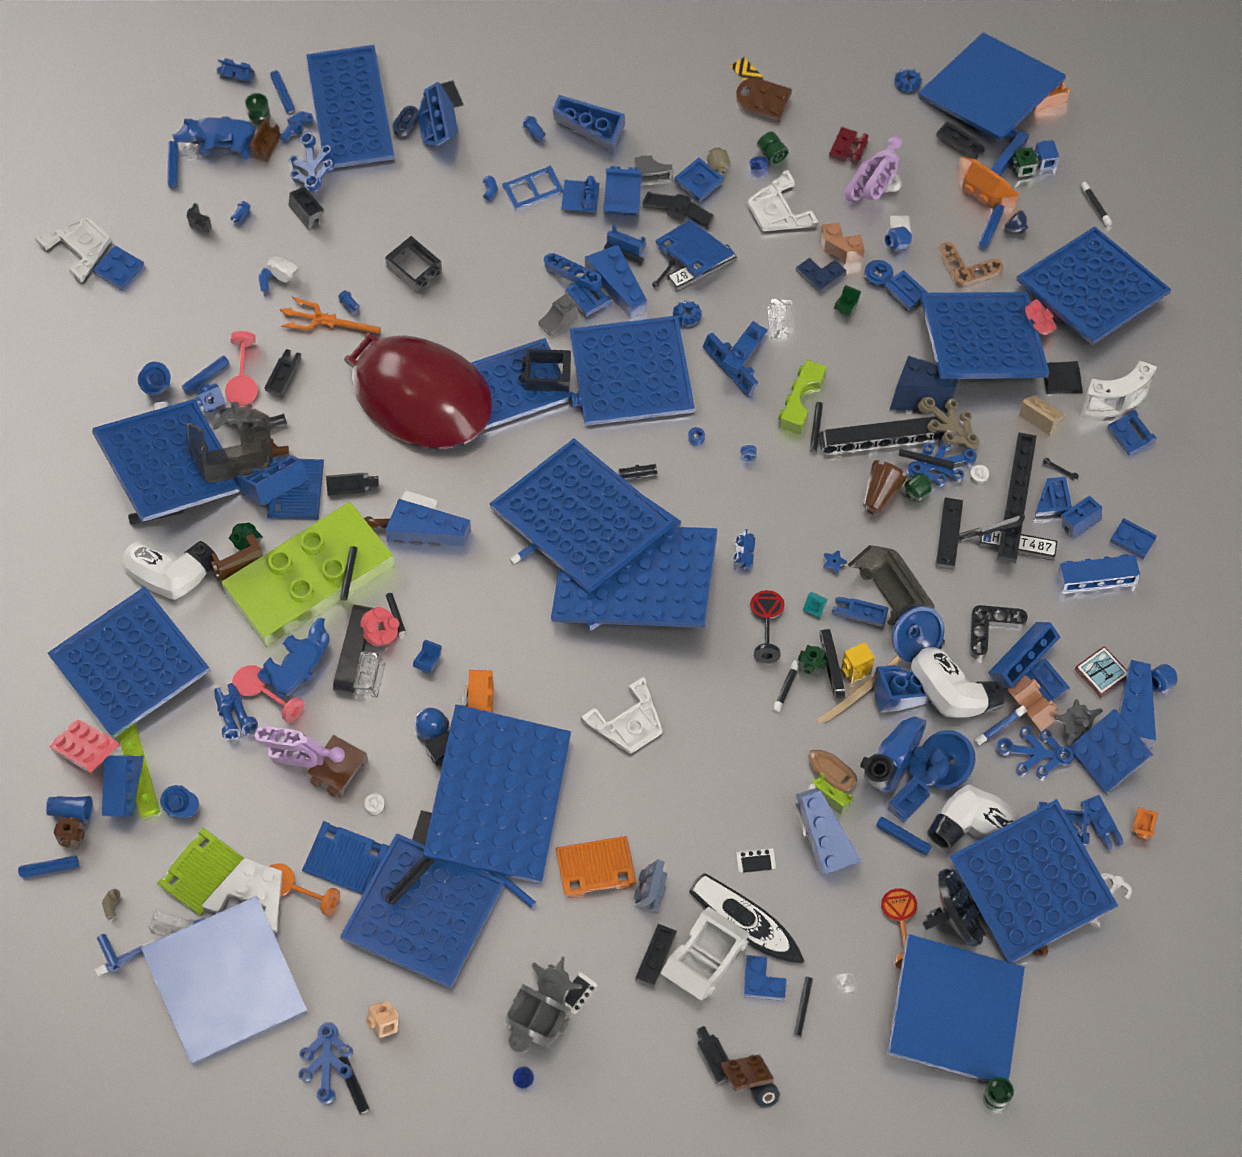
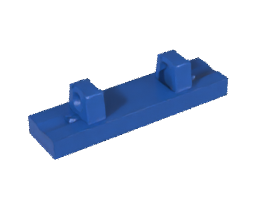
[721,321,768,375]
[702,332,759,397]

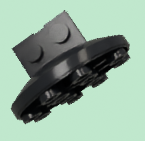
[922,869,986,947]

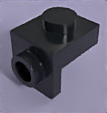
[186,203,212,233]

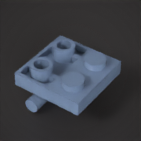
[634,859,667,912]

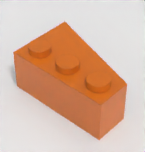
[465,670,494,713]

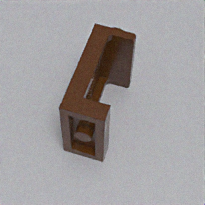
[210,534,263,581]
[307,734,368,798]

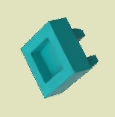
[803,592,828,618]

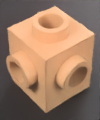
[366,1001,399,1039]

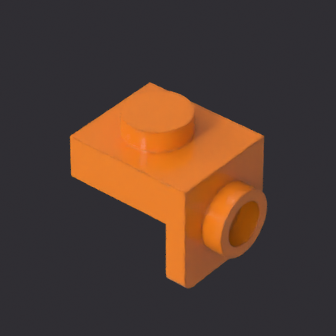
[1132,807,1158,839]

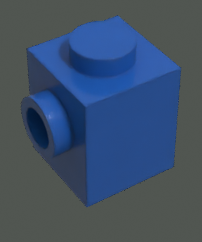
[1034,140,1059,170]

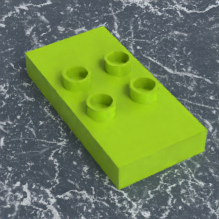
[222,502,395,648]

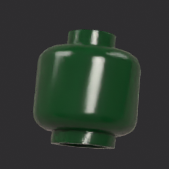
[904,473,932,501]

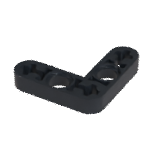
[969,605,1028,659]

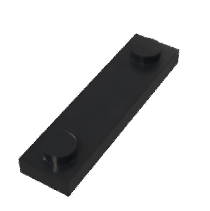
[936,497,963,569]

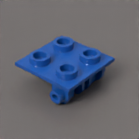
[561,176,600,213]

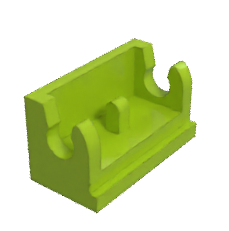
[811,772,854,814]

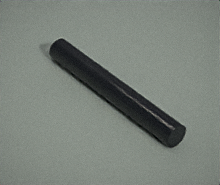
[810,402,823,453]
[898,449,955,469]
[340,546,358,601]
[793,977,813,1038]

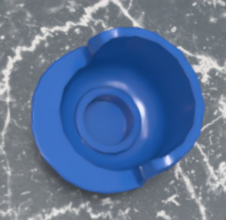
[137,361,171,396]
[414,708,449,741]

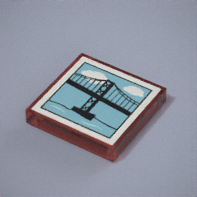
[1074,646,1127,698]

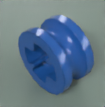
[571,391,582,408]
[688,427,705,446]
[740,445,757,461]

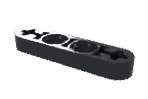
[819,629,845,700]

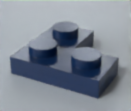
[796,257,847,294]

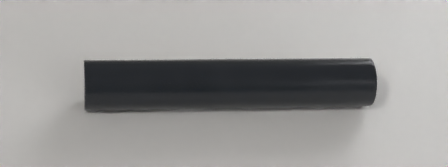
[604,243,645,265]
[385,593,406,635]

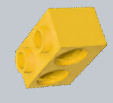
[840,642,875,684]

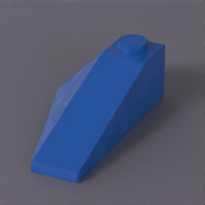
[875,665,931,712]

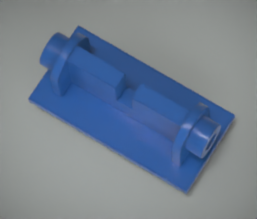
[217,58,255,82]
[733,529,756,570]

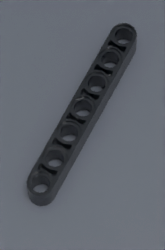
[818,416,946,454]

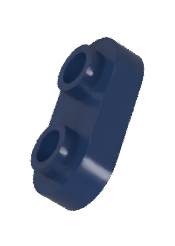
[393,106,419,137]

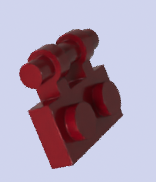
[829,126,869,164]

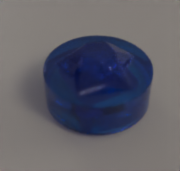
[749,156,767,170]
[513,1066,534,1088]

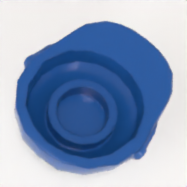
[160,785,199,818]

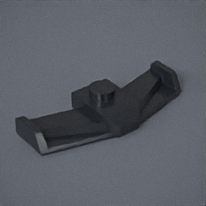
[642,192,715,230]

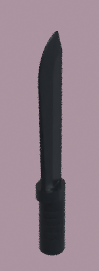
[959,515,1025,541]

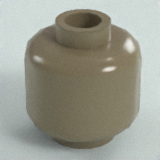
[706,147,731,175]

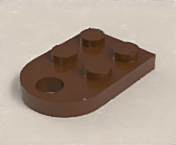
[736,78,792,122]

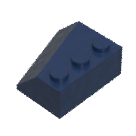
[889,356,959,413]

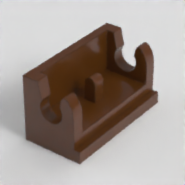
[249,119,281,162]

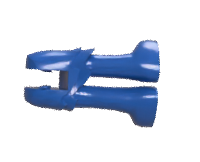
[214,683,258,740]

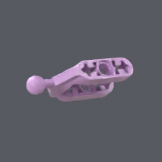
[845,135,902,202]
[254,726,345,768]

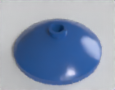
[892,606,945,662]
[922,730,976,790]

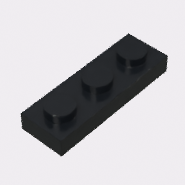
[635,923,677,988]

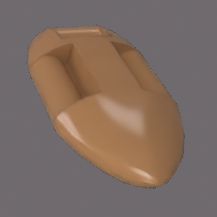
[808,750,858,793]

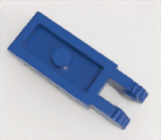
[832,596,889,627]
[1080,795,1124,851]

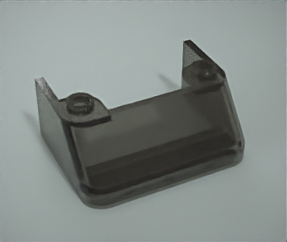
[187,409,272,483]
[848,545,935,626]

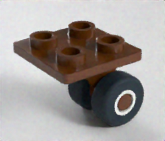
[721,1054,780,1108]

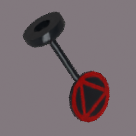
[750,590,785,664]

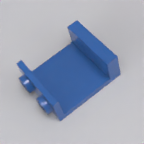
[603,166,642,216]

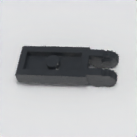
[936,121,985,160]
[265,349,302,397]

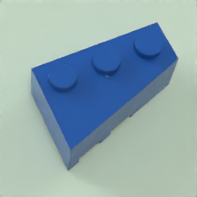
[236,455,308,505]

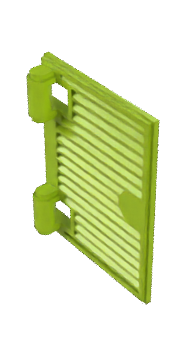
[157,828,245,916]

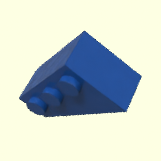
[102,755,144,817]

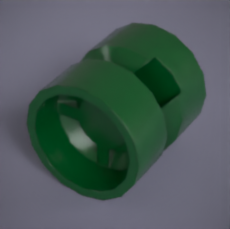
[245,93,271,126]
[757,131,789,165]
[983,1077,1014,1112]

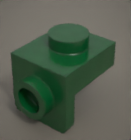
[833,285,861,316]

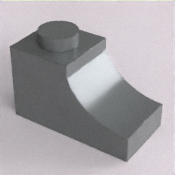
[634,155,673,185]
[538,294,578,337]

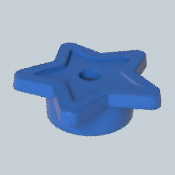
[823,550,847,573]

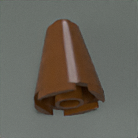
[863,460,907,515]

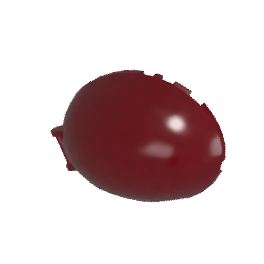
[344,332,493,450]

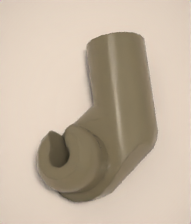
[102,889,121,920]

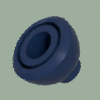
[1005,210,1029,234]

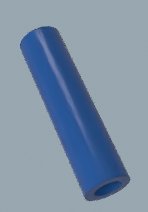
[97,934,121,971]

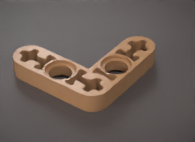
[938,242,1003,288]

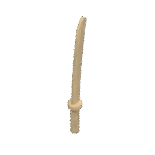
[816,655,903,723]

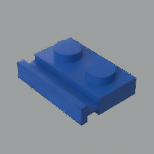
[884,270,928,311]
[1110,518,1157,560]
[1023,658,1070,702]

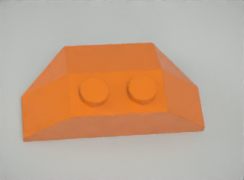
[958,156,1019,208]

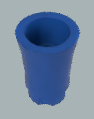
[46,796,93,824]

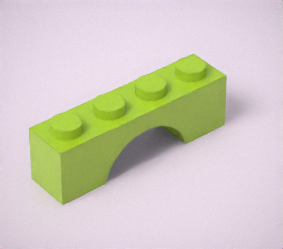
[778,359,827,435]

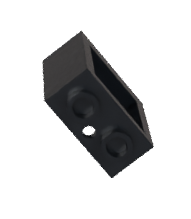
[385,236,442,292]
[521,349,571,392]

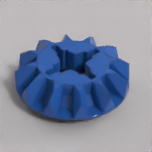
[894,67,922,92]
[864,260,893,286]
[673,300,702,326]

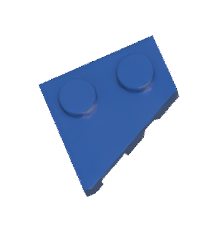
[1035,477,1072,516]

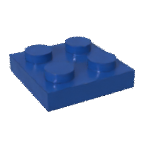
[674,157,724,202]
[93,245,144,290]

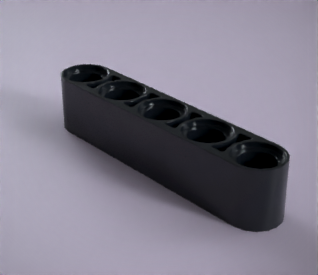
[333,604,374,694]

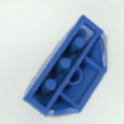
[418,82,459,147]

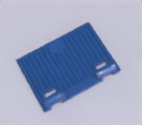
[655,219,734,278]
[267,457,324,520]
[302,821,389,895]

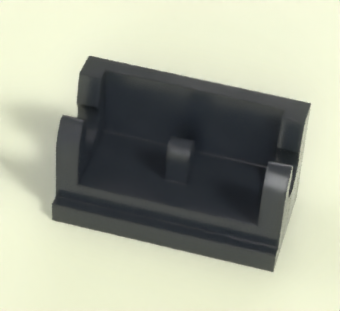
[288,186,324,229]
[424,731,449,766]

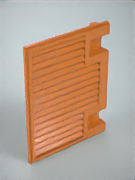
[556,836,637,898]

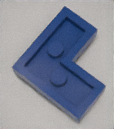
[744,955,787,1001]

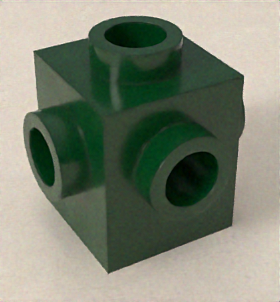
[1011,147,1038,177]
[228,522,263,551]
[797,645,827,678]

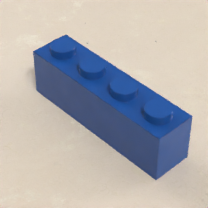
[1057,554,1140,592]
[988,622,1060,688]

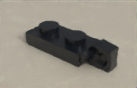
[326,472,379,496]
[696,1026,729,1085]

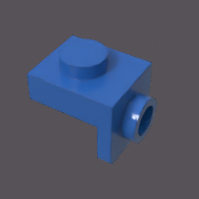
[413,639,442,673]

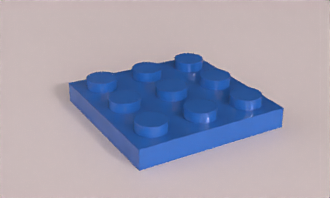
[1069,709,1153,793]

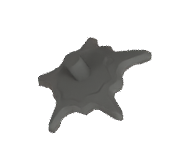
[213,402,264,430]
[1055,699,1103,746]
[532,956,582,1006]

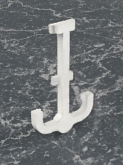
[1091,873,1132,927]

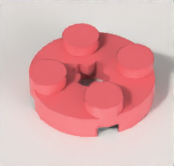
[1025,299,1057,335]
[360,607,399,647]

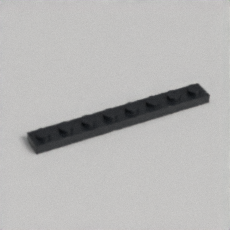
[997,432,1037,564]

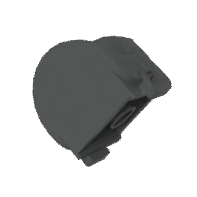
[504,984,571,1052]

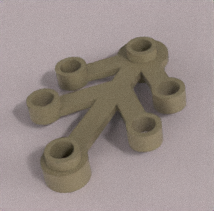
[918,397,980,449]

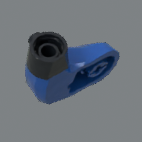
[860,716,927,792]

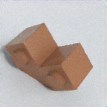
[820,223,865,264]
[1007,675,1058,732]

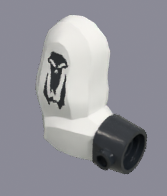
[122,541,219,600]
[911,647,1005,718]
[927,785,1021,850]

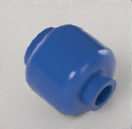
[884,226,912,251]
[1151,664,1178,692]

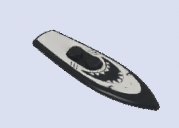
[689,873,804,964]

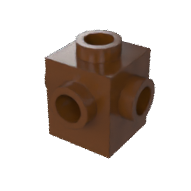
[54,817,85,849]

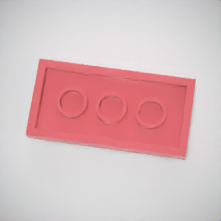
[49,719,119,773]

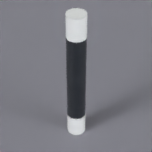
[1080,182,1113,227]
[772,661,800,714]

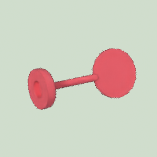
[225,331,258,406]
[232,665,305,723]

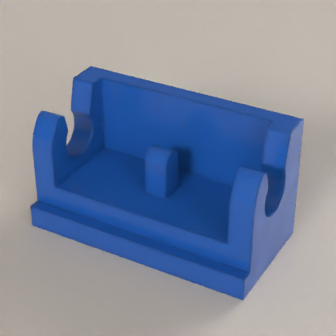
[607,225,647,256]
[1061,495,1102,539]
[887,775,930,823]

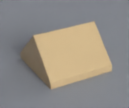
[1019,395,1066,435]

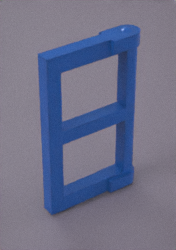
[502,165,563,210]

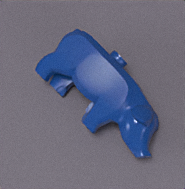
[172,116,256,159]
[257,618,330,699]

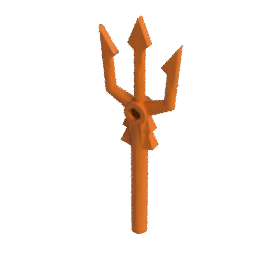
[279,297,381,334]

